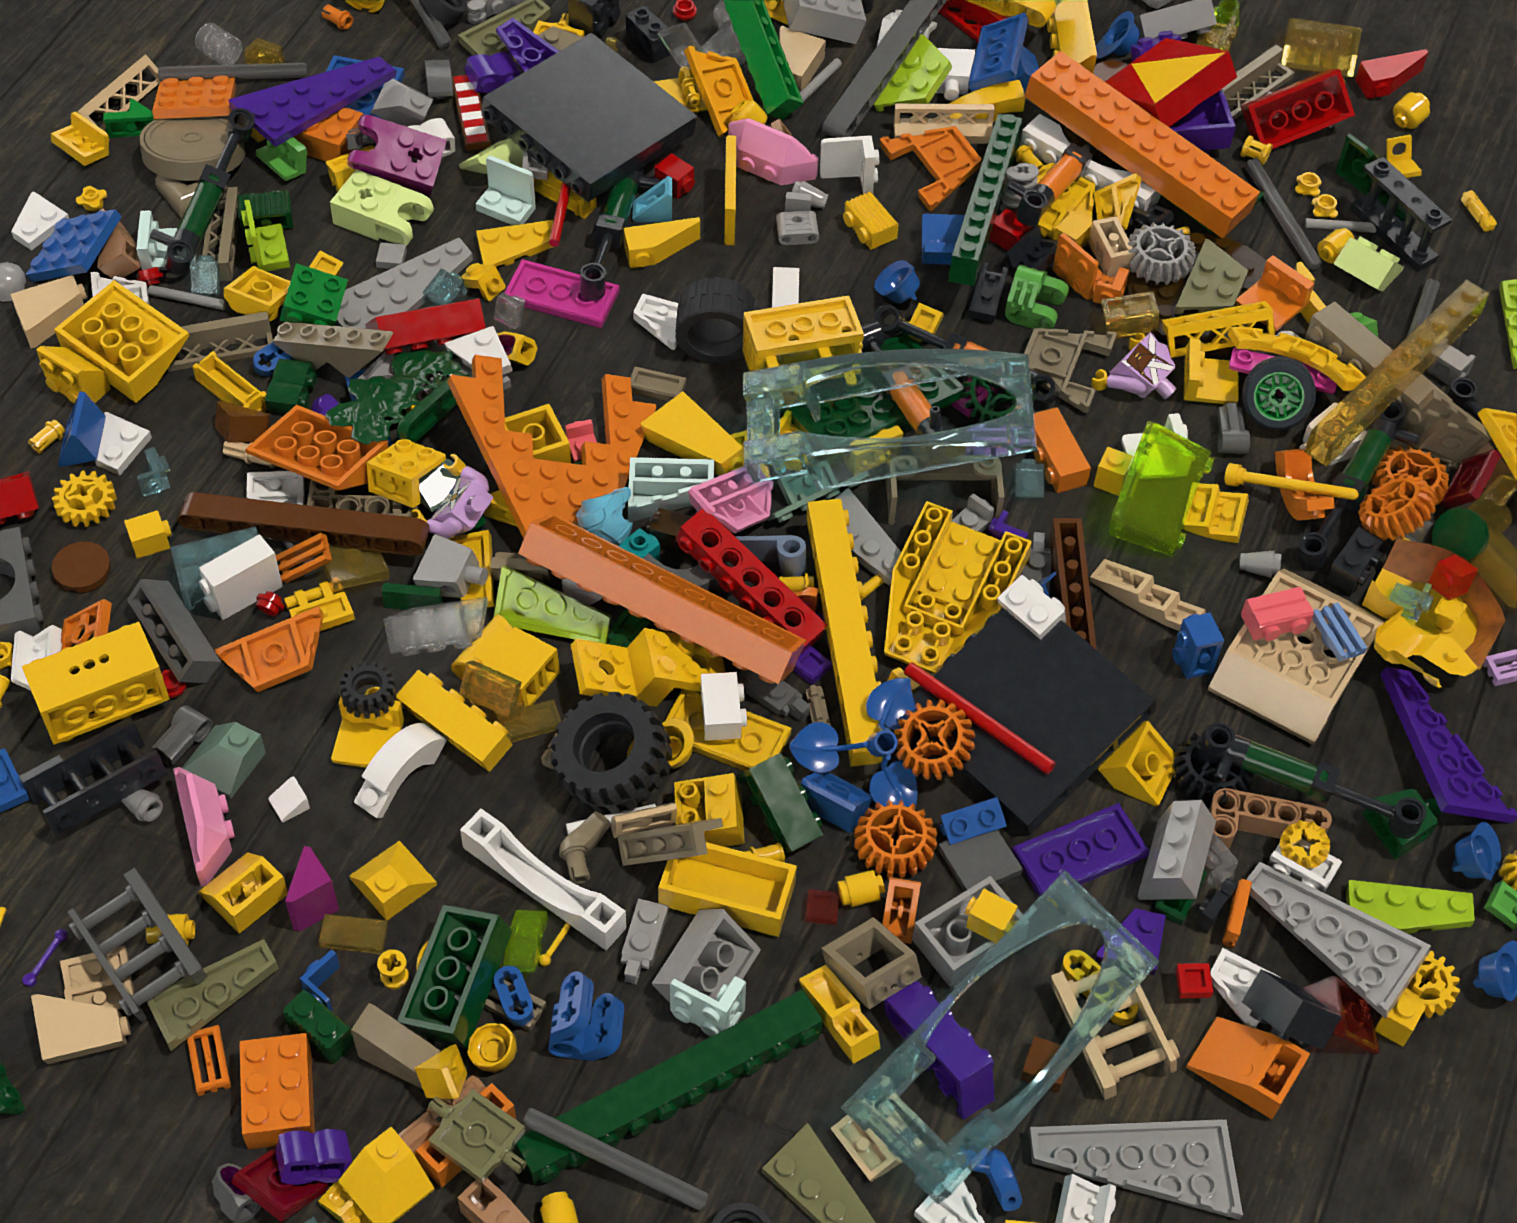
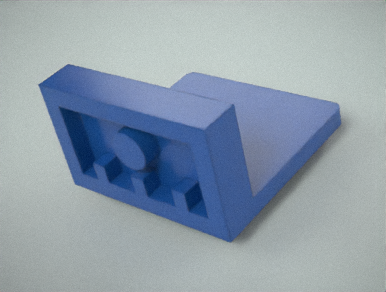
[921,214,965,265]

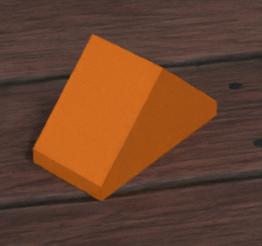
[882,877,921,944]

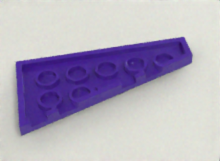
[228,56,396,147]
[1380,667,1517,823]

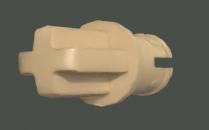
[223,441,276,468]

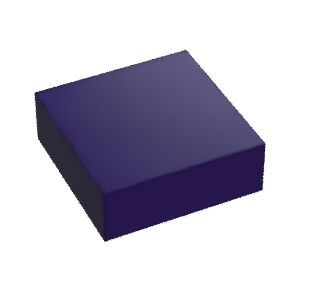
[793,646,832,685]

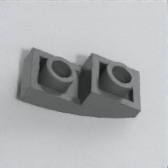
[425,60,453,99]

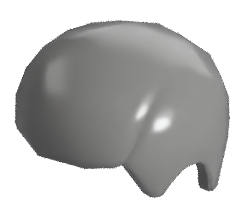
[0,262,27,302]

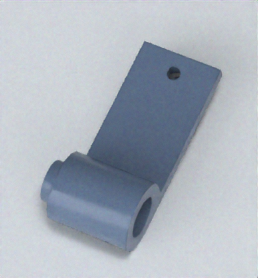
[735,535,807,577]

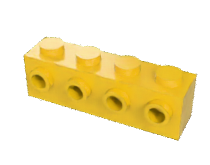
[396,670,513,772]

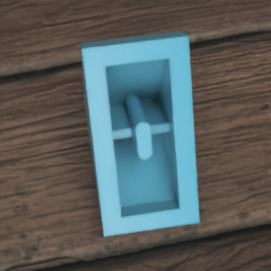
[632,176,672,222]

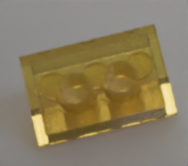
[1281,18,1362,77]

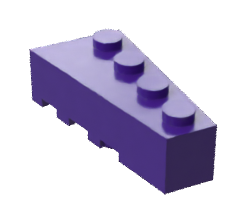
[884,980,995,1120]

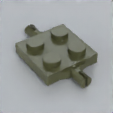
[428,1088,527,1183]

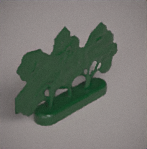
[325,350,471,445]

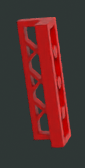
[939,0,1008,43]

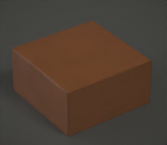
[1020,1036,1073,1093]

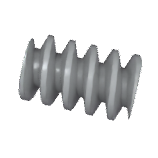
[1000,163,1039,213]

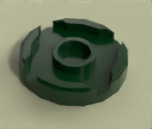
[1432,507,1490,563]

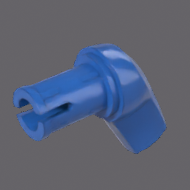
[957,1147,1022,1211]

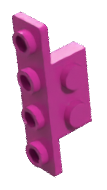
[1228,347,1337,398]

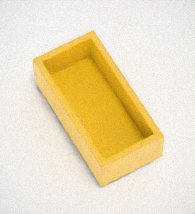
[658,842,797,937]

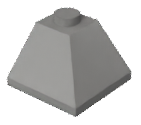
[371,79,433,127]

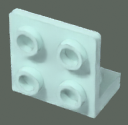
[475,155,536,225]
[136,211,196,270]
[670,976,746,1037]

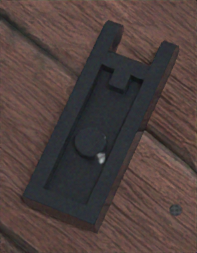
[968,262,1009,323]

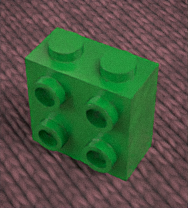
[280,263,348,326]

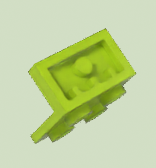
[241,200,290,272]

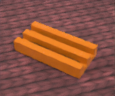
[276,533,332,583]
[1222,879,1252,949]
[187,1025,231,1096]

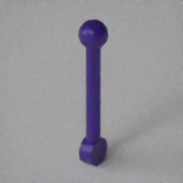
[22,929,67,988]

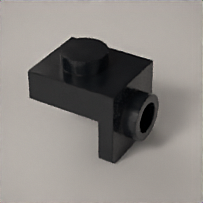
[1131,205,1174,229]

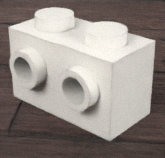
[701,672,747,741]

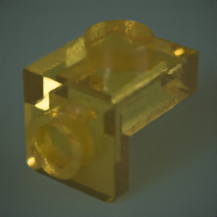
[244,37,285,64]

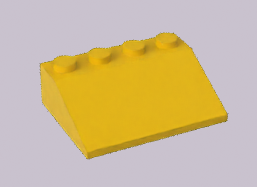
[54,280,189,403]

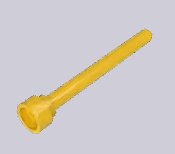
[1225,463,1359,500]

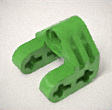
[1005,265,1069,329]

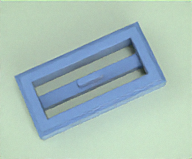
[1312,602,1367,662]

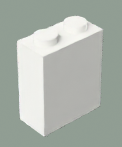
[199,534,283,620]

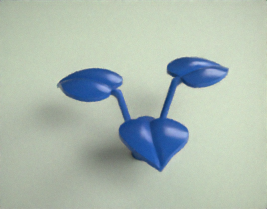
[789,678,917,807]

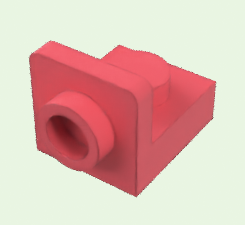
[565,419,597,463]

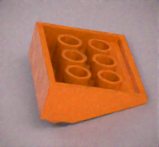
[245,405,388,491]

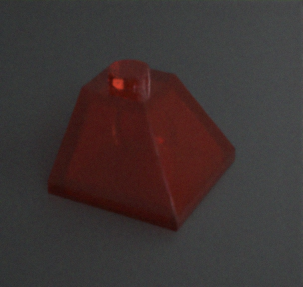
[1304,976,1380,1055]

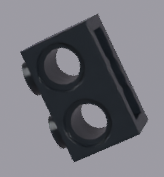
[625,5,673,63]

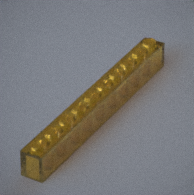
[1304,280,1489,467]

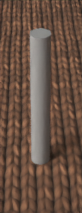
[800,58,842,102]
[1305,218,1376,233]
[148,285,227,311]

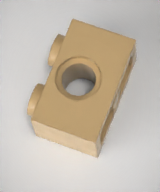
[1088,216,1135,278]

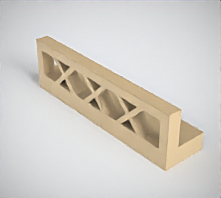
[70,54,160,130]
[893,104,995,144]

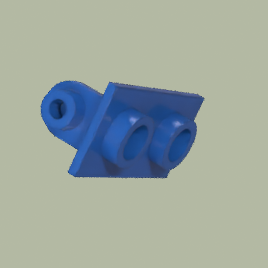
[940,797,1007,845]

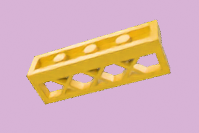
[1162,301,1275,358]

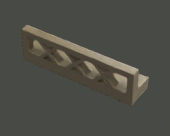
[1222,45,1295,120]
[199,187,239,281]
[167,311,273,372]
[617,818,723,866]

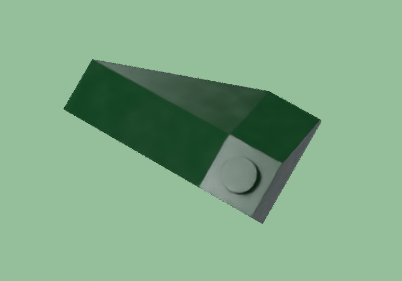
[1335,134,1416,226]

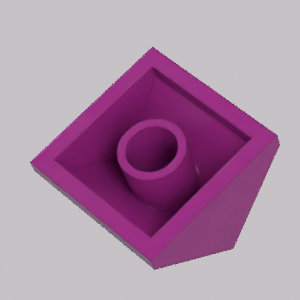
[285,846,339,932]

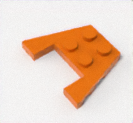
[879,126,982,212]

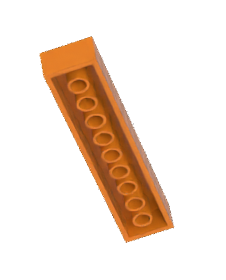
[1024,51,1260,239]
[518,513,807,684]

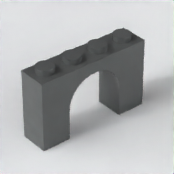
[0,527,44,642]

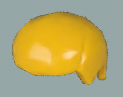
[467,1023,517,1072]

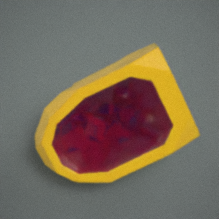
[497,331,538,366]

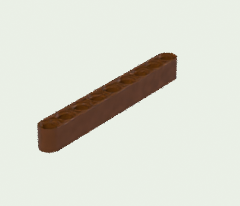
[177,492,430,556]

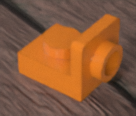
[1093,267,1129,309]

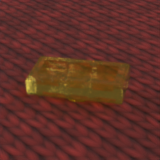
[496,699,562,742]
[319,914,388,954]

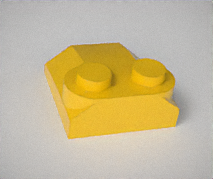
[224,266,291,322]

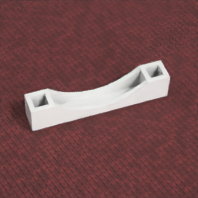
[1020,114,1161,211]
[460,809,626,951]

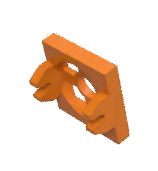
[61,599,112,650]

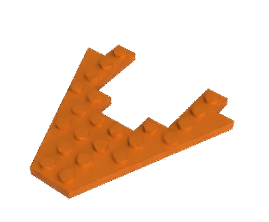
[448,354,656,539]

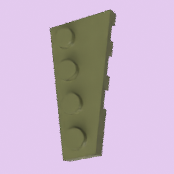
[458,0,551,56]
[146,939,279,1051]
[762,1123,876,1223]

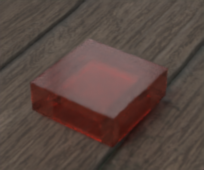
[805,889,840,925]

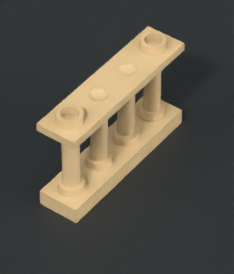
[1051,947,1180,1100]

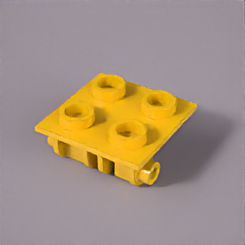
[653,66,707,113]

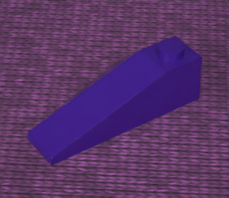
[496,18,559,72]

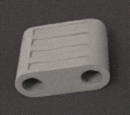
[776,211,819,245]

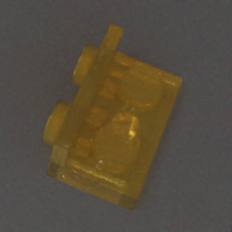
[1101,291,1159,338]
[459,660,524,717]

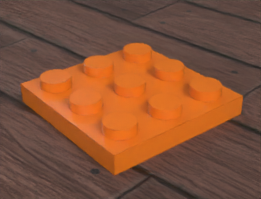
[152,75,236,119]

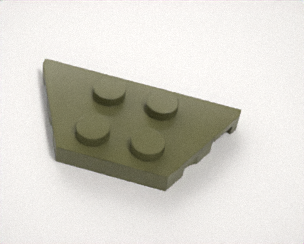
[1174,239,1248,314]

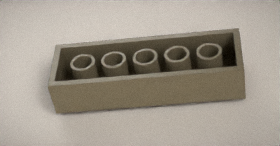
[1304,301,1453,445]

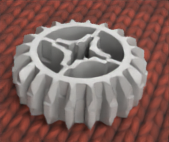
[1128,222,1196,285]

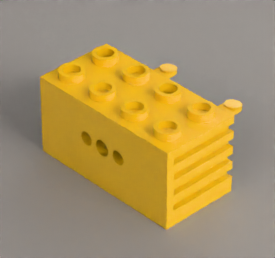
[742,296,864,392]
[21,622,170,745]

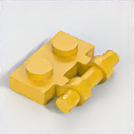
[284,580,355,631]

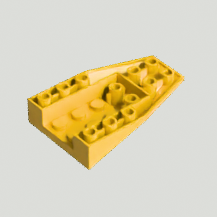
[884,501,1032,674]

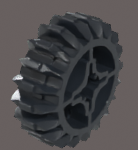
[1172,729,1254,808]

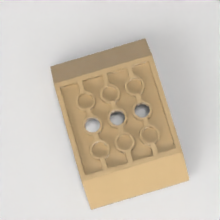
[1208,569,1387,745]

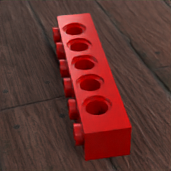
[675,508,828,654]

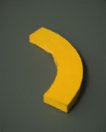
[1227,327,1370,391]

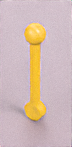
[538,922,571,967]

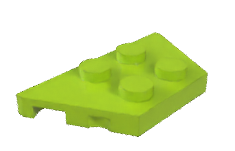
[874,35,953,112]

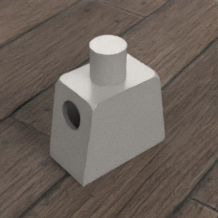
[413,534,488,597]

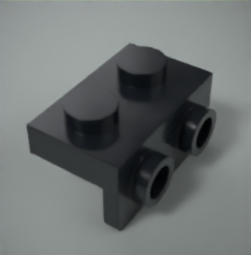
[1005,226,1058,276]

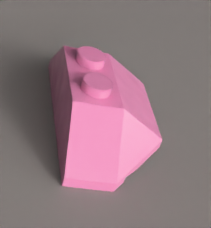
[728,118,819,185]
[688,462,773,533]
[173,767,235,887]

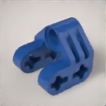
[548,971,624,1061]

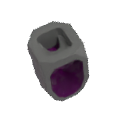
[212,1163,261,1223]

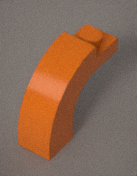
[1275,449,1334,521]

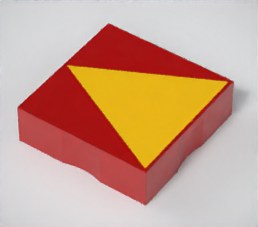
[1105,38,1237,127]

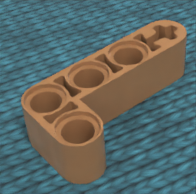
[1209,788,1332,853]

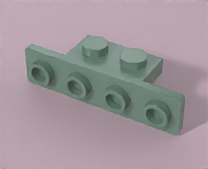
[767,456,869,523]

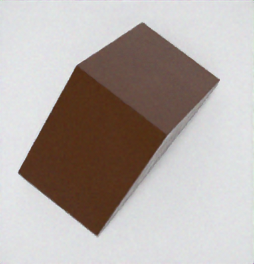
[215,401,270,442]

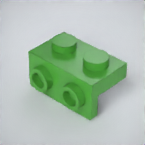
[256,137,307,181]

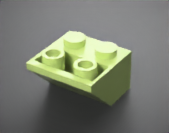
[1334,236,1404,292]

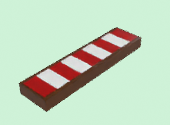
[451,74,491,151]

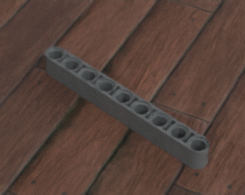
[822,0,947,138]

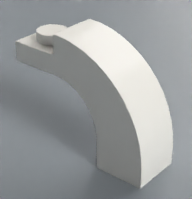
[354,723,448,818]

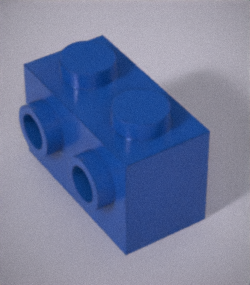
[1172,612,1224,679]

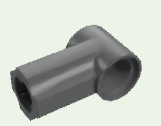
[1217,403,1250,454]
[152,705,213,765]

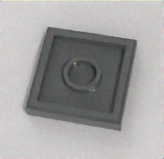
[938,830,1023,892]

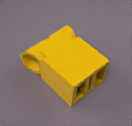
[451,614,560,713]

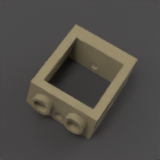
[822,917,922,1009]

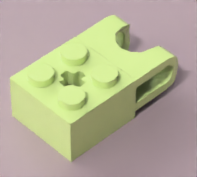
[330,169,434,246]

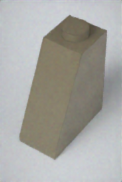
[351,1003,440,1089]

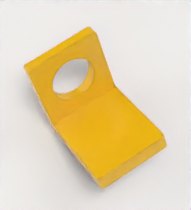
[1386,135,1422,178]

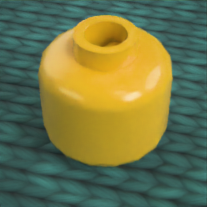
[1393,92,1430,129]
[731,100,768,125]

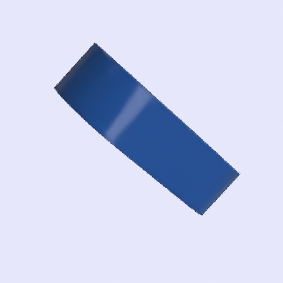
[253,342,295,377]
[494,966,534,1027]

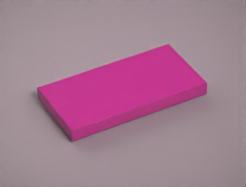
[503,259,620,328]

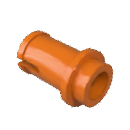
[321,4,353,30]

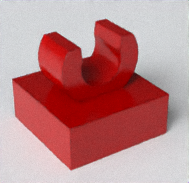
[1175,963,1213,998]

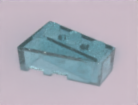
[170,526,258,611]

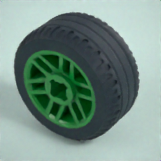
[1243,357,1316,430]

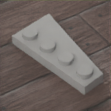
[835,488,901,587]

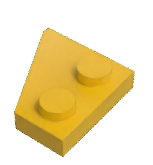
[1094,173,1141,230]

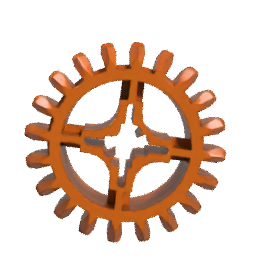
[1372,445,1449,507]
[1358,475,1437,541]
[894,699,975,780]
[854,799,937,879]

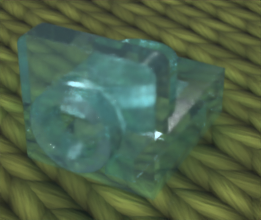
[190,255,220,294]
[422,268,468,305]
[1388,583,1434,621]

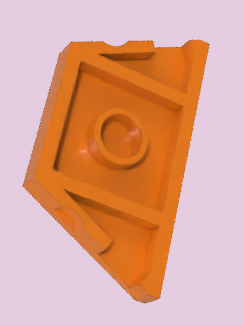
[215,606,324,692]

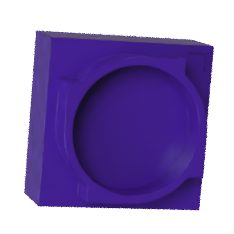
[1169,89,1236,156]

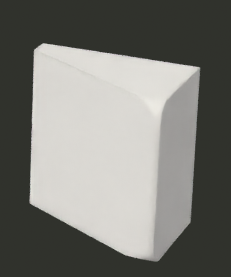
[268,776,310,823]

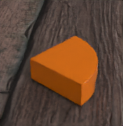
[794,587,819,613]

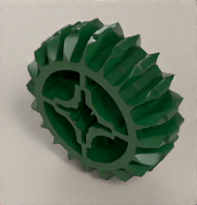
[962,355,1036,428]

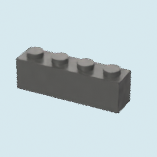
[127,579,221,683]

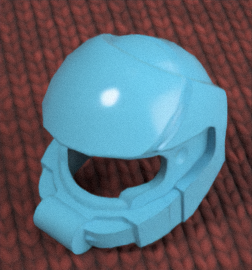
[576,487,633,545]

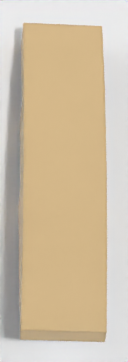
[1090,559,1206,631]

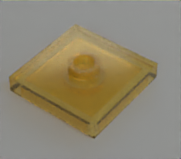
[317,546,390,590]

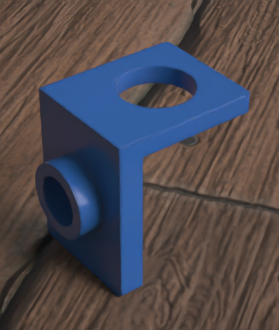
[300,950,340,1012]

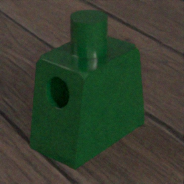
[1363,789,1443,860]

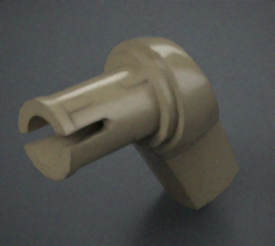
[559,812,612,885]

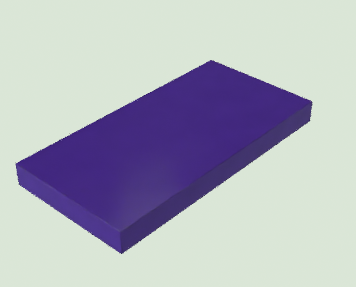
[1012,803,1150,901]

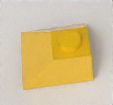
[1098,721,1176,806]
[349,840,437,921]
[338,1127,434,1223]

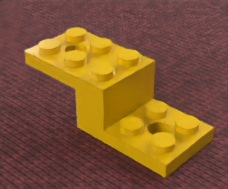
[571,628,726,707]

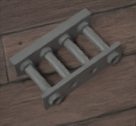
[68,867,208,1022]

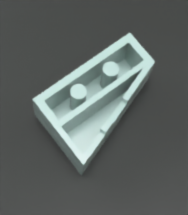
[628,457,714,522]

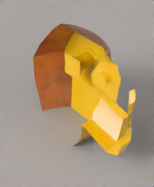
[1362,539,1505,688]

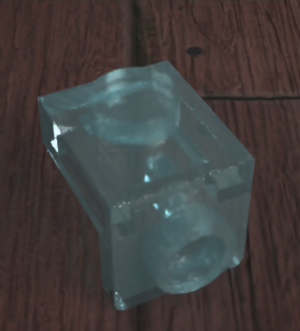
[137,447,170,496]
[1013,459,1044,498]

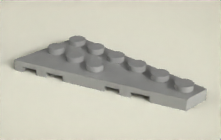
[336,237,473,329]
[1247,862,1431,1019]
[1029,1119,1243,1220]

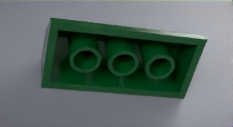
[397,905,513,1049]

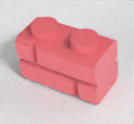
[1241,587,1314,641]

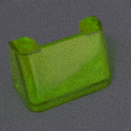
[1109,421,1215,556]

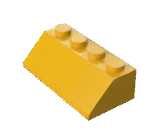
[1047,0,1097,73]

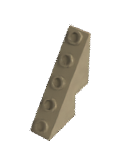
[272,322,393,378]

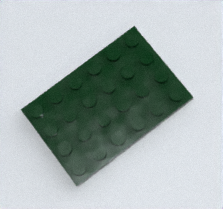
[770,332,966,461]

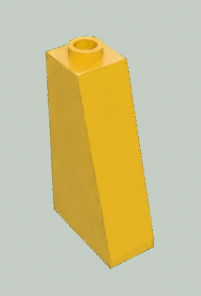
[640,391,748,476]

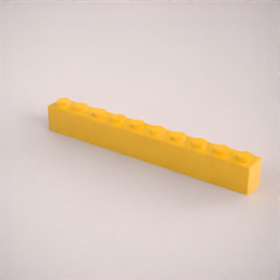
[806,499,883,767]

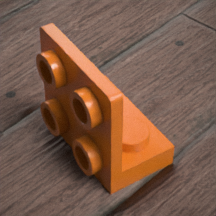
[1053,233,1110,300]
[1235,255,1315,331]

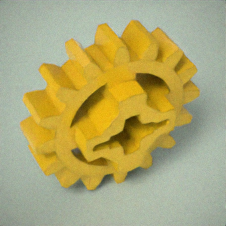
[52,471,117,527]
[1403,950,1460,1018]

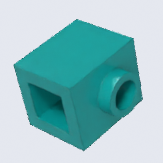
[618,528,660,561]

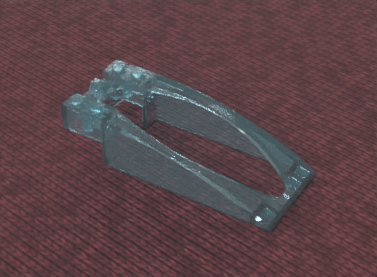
[743,349,1037,491]
[841,870,1159,1204]

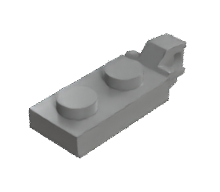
[621,899,668,985]

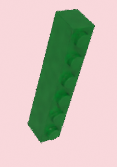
[723,0,804,120]

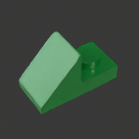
[103,98,155,138]

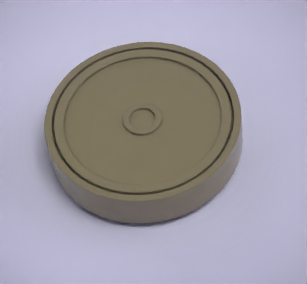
[140,116,245,181]

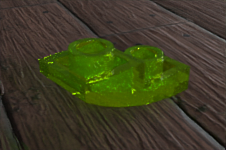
[503,910,548,972]

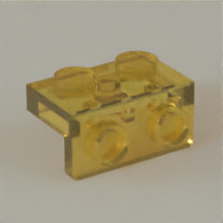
[1196,15,1239,51]

